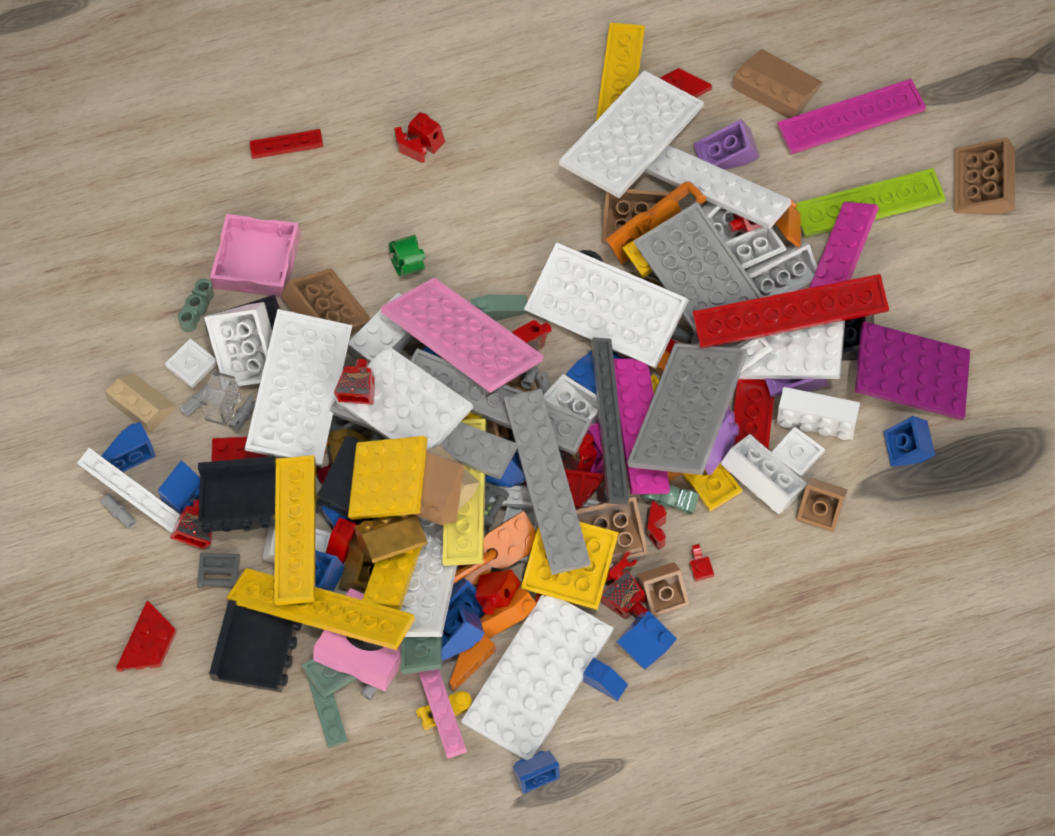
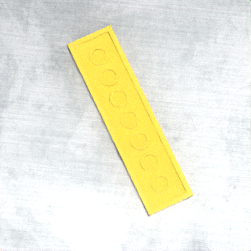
[442,419,487,566]

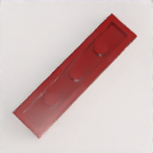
[249,129,324,159]

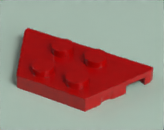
[660,68,712,98]
[564,469,604,509]
[116,601,177,672]

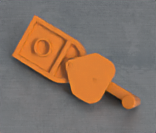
[605,181,707,265]
[453,511,536,585]

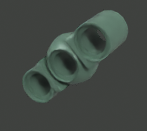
[178,278,214,332]
[640,484,700,514]

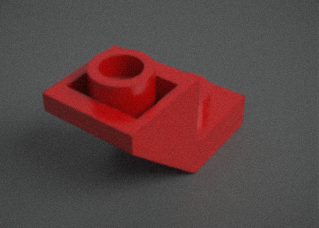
[394,126,427,163]
[647,501,667,550]
[326,518,357,564]

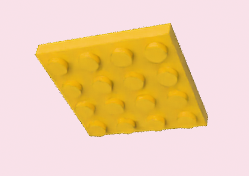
[348,436,428,520]
[521,522,619,610]

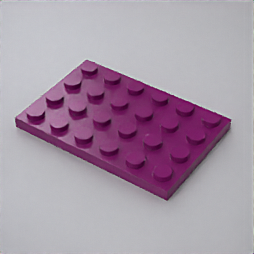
[855,321,970,420]

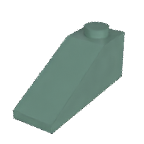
[471,295,529,321]

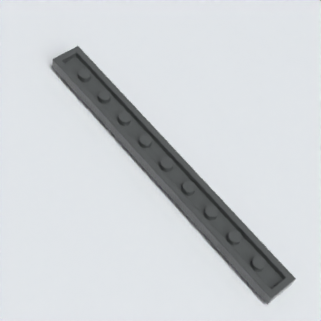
[591,337,629,505]

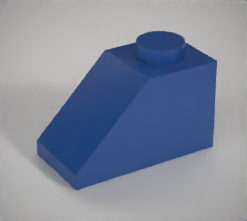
[583,657,628,702]

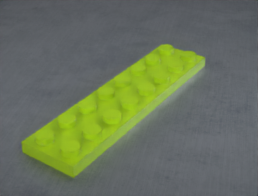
[796,168,946,238]

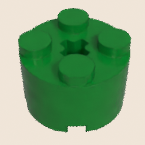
[388,234,426,277]

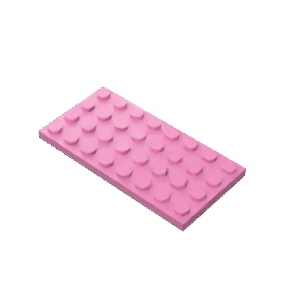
[381,277,543,393]

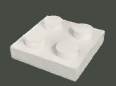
[164,338,217,389]
[771,427,825,478]

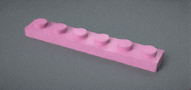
[419,669,467,758]

